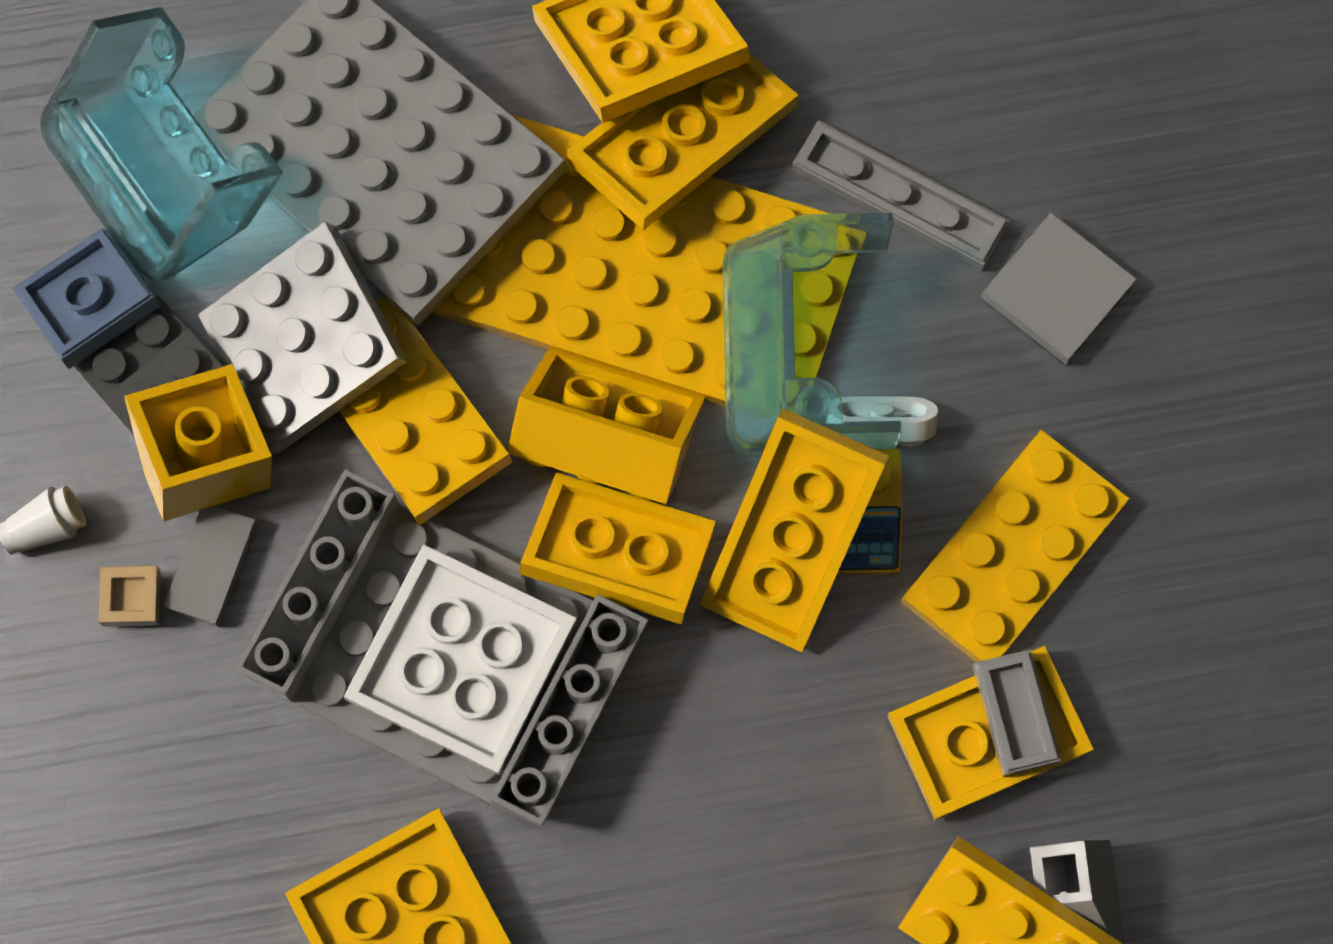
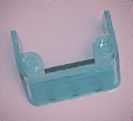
[722,213,901,457]

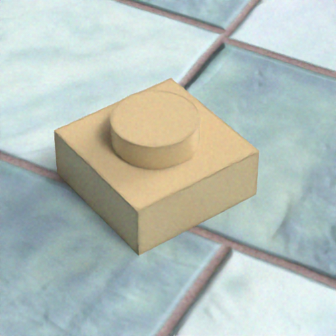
[99,566,161,627]

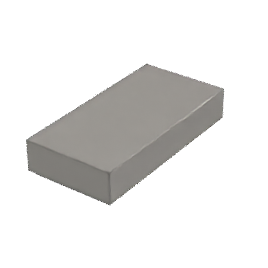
[163,506,258,627]
[973,649,1061,777]

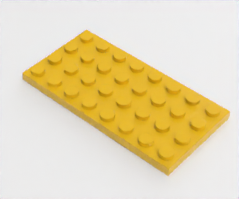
[431,114,867,423]

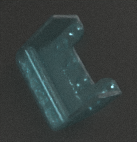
[40,7,283,283]

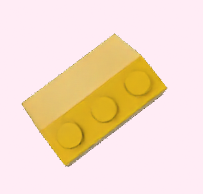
[507,348,705,504]

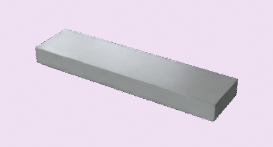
[792,120,1009,271]

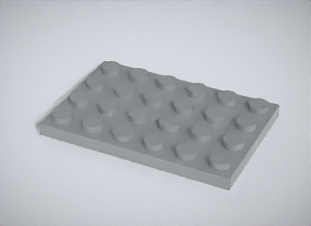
[187,0,568,326]

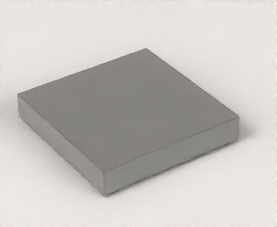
[981,212,1137,364]

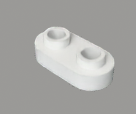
[826,396,938,447]

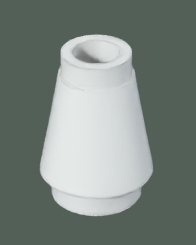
[0,486,86,555]

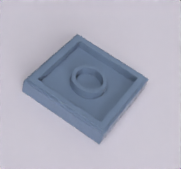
[12,227,161,369]

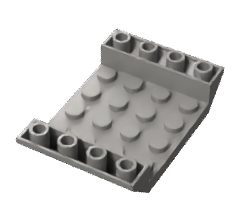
[235,469,648,827]

